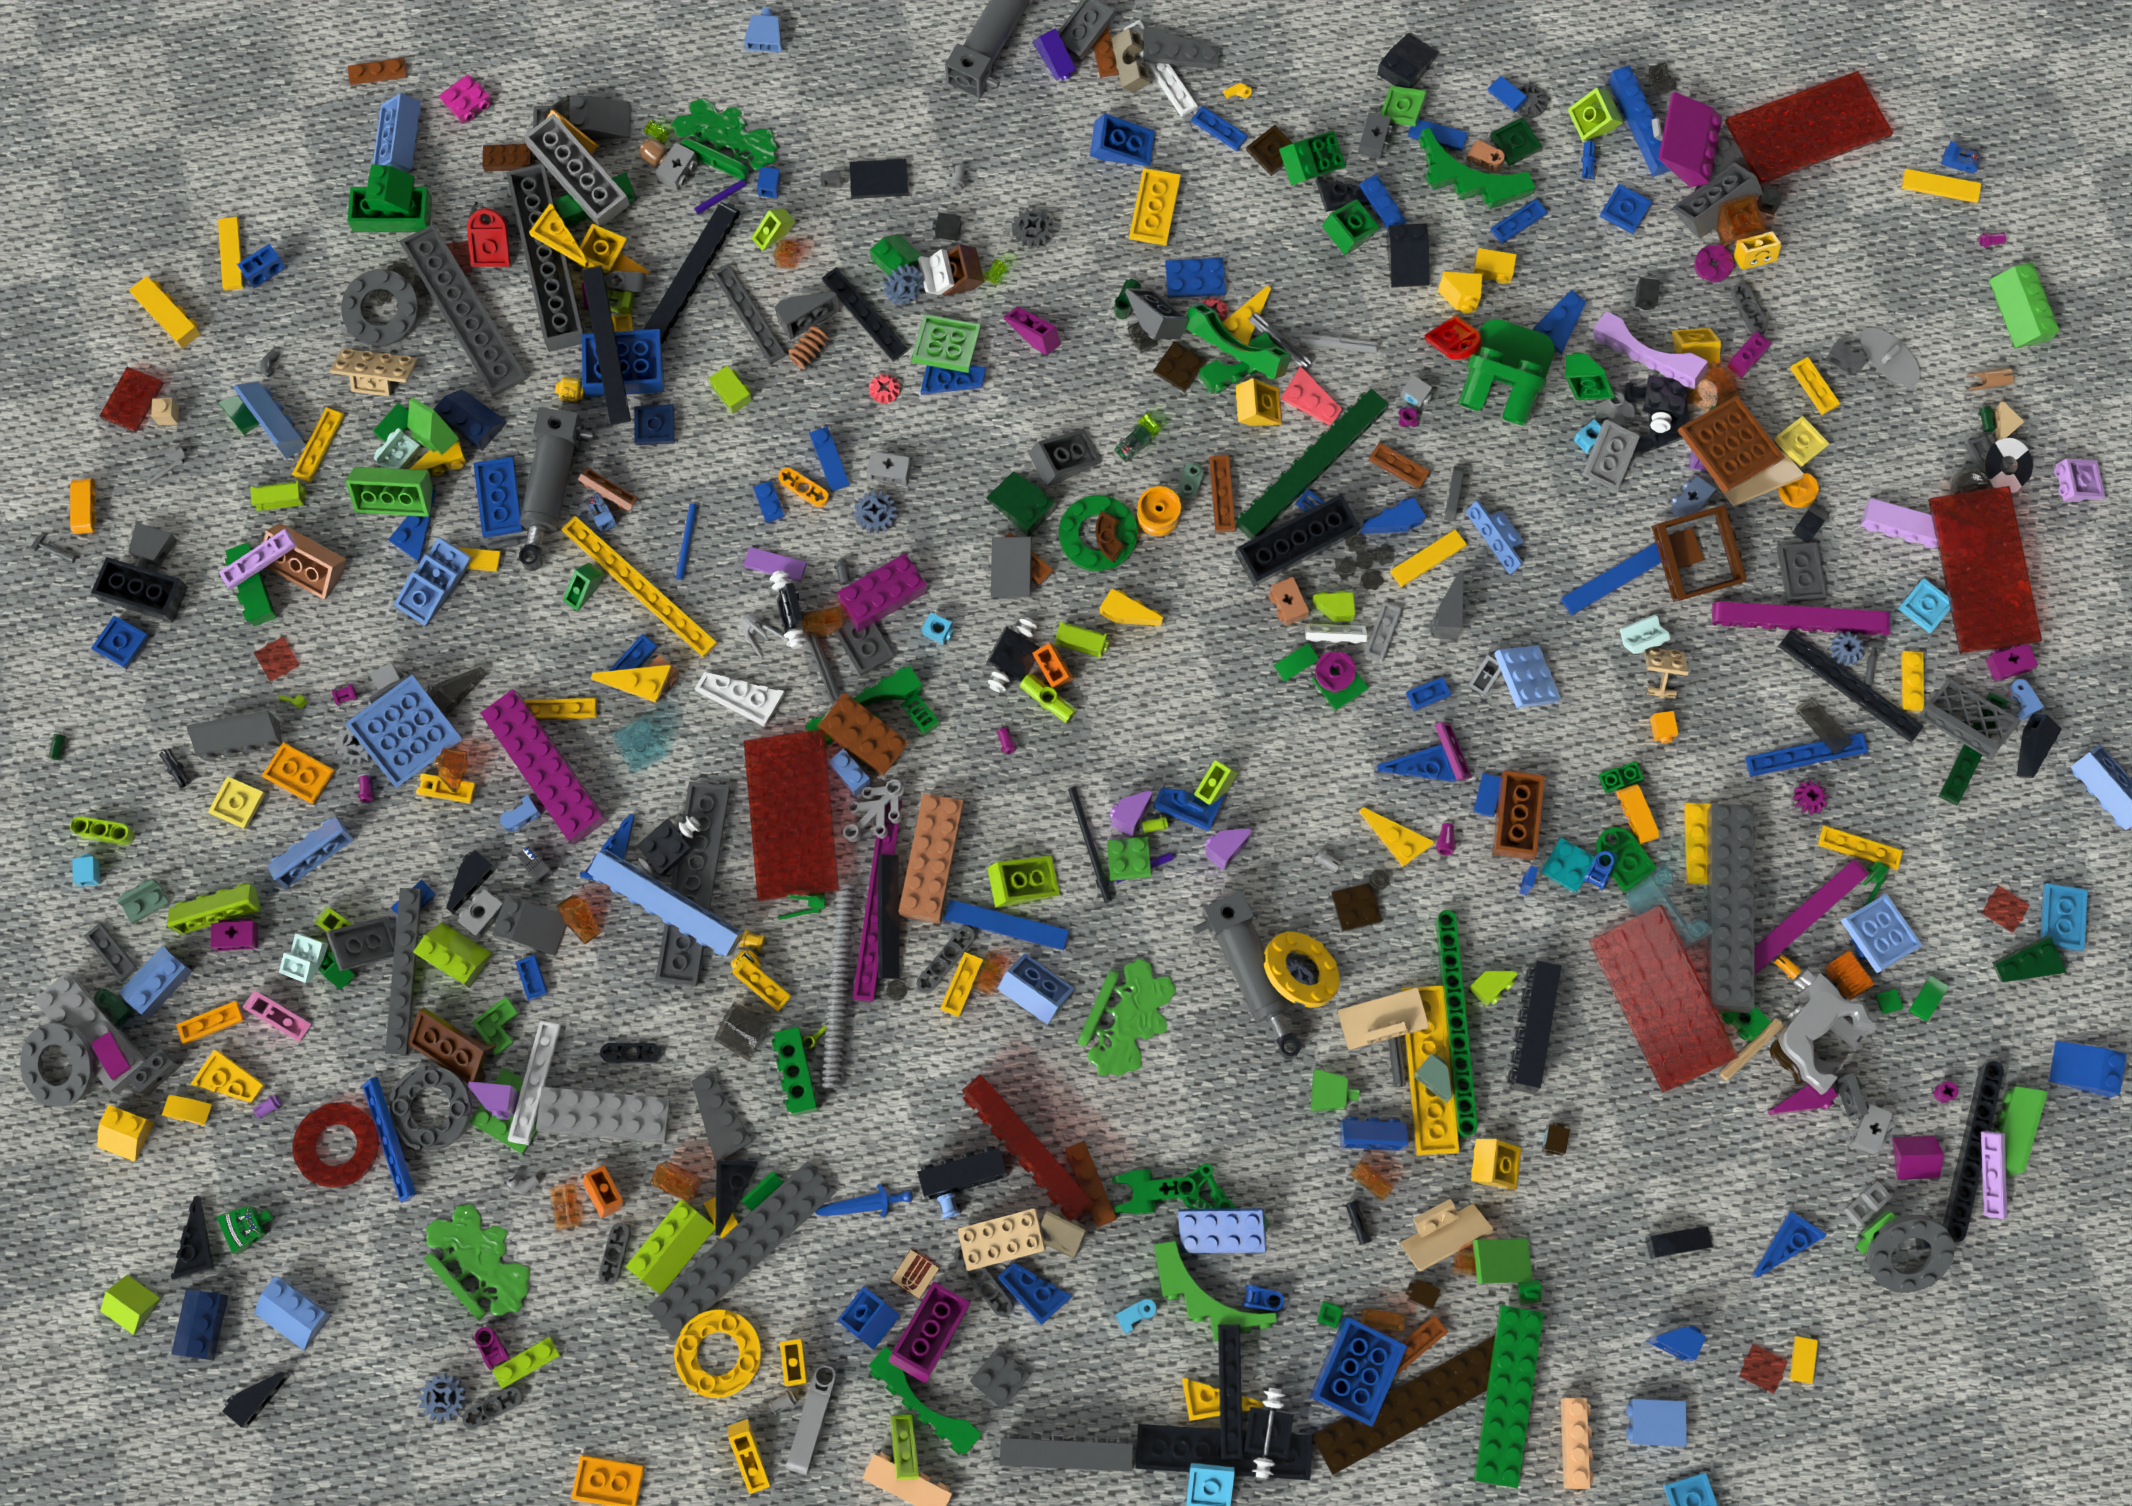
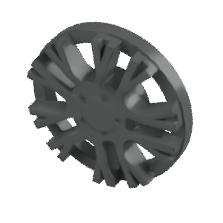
[1516,84,1548,118]

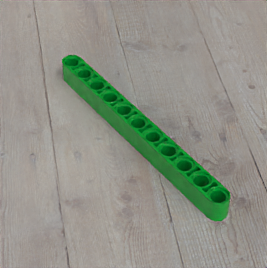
[1435,910,1477,1138]

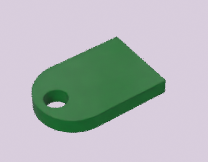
[1595,827,1658,893]

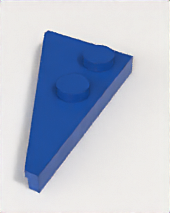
[388,488,436,562]
[1377,744,1457,782]
[580,814,635,881]
[1752,1211,1827,1278]

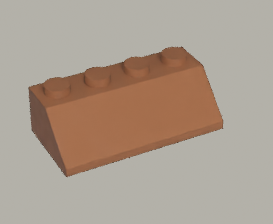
[263,523,346,600]

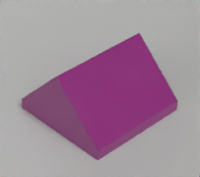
[1892,1136,1944,1180]

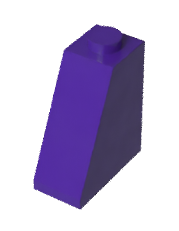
[1032,28,1076,81]

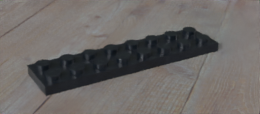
[1135,1424,1312,1481]

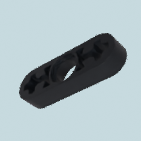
[600,1043,662,1063]

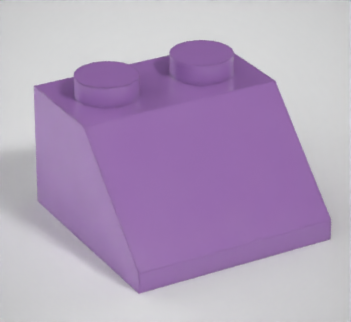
[1110,791,1153,837]
[1205,829,1252,871]
[468,1082,519,1120]

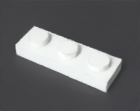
[1305,624,1367,643]

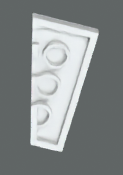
[695,672,785,727]

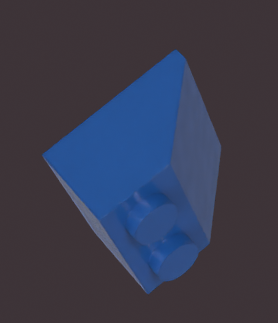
[837,1286,900,1350]
[1647,1325,1706,1362]

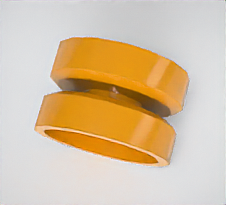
[1137,486,1181,537]

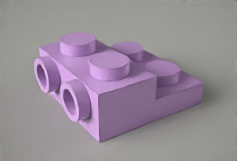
[2054,459,2105,502]

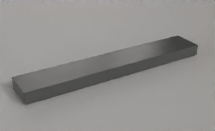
[712,264,787,365]

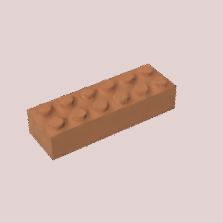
[899,793,964,924]

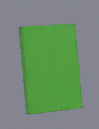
[1473,1238,1533,1284]

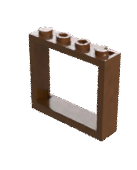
[1651,505,1747,602]

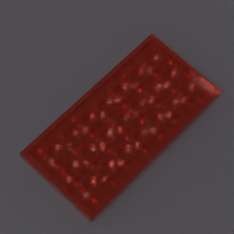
[1725,71,1893,184]
[1928,486,2042,654]
[744,729,839,902]
[1588,905,1739,1093]

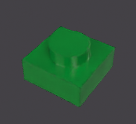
[1518,1280,1542,1305]

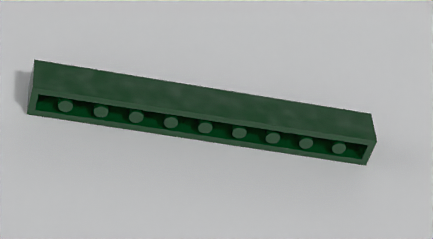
[1236,388,1389,540]

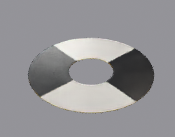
[1985,438,2033,493]

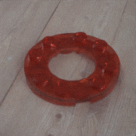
[292,1102,379,1188]

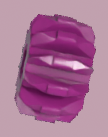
[1792,780,1829,815]

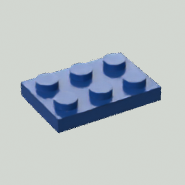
[1165,257,1226,298]

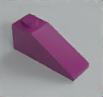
[1004,306,1061,355]
[1767,1084,1838,1116]

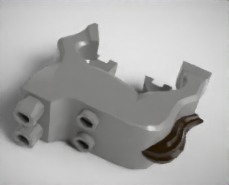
[1770,969,1877,1095]

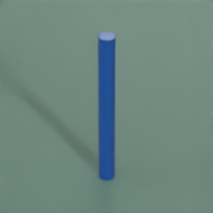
[676,504,697,580]

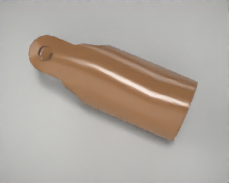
[1966,367,2014,390]

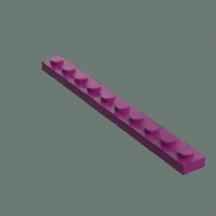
[853,801,902,1003]

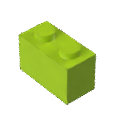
[708,365,752,414]

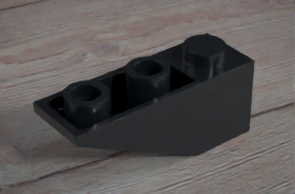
[2017,714,2062,778]

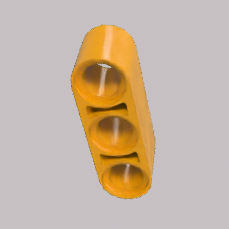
[70,478,96,534]
[1616,784,1659,845]

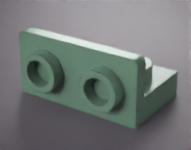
[116,879,170,924]

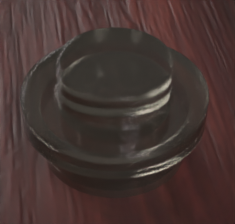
[1369,870,1389,890]
[886,980,907,1001]

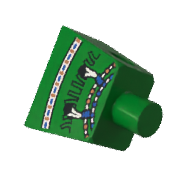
[216,1206,274,1255]

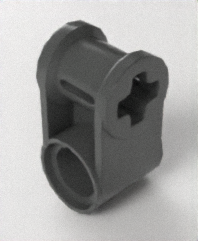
[608,271,646,293]

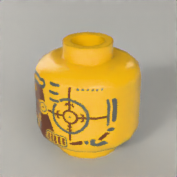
[555,376,584,403]

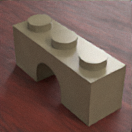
[1111,28,1151,93]

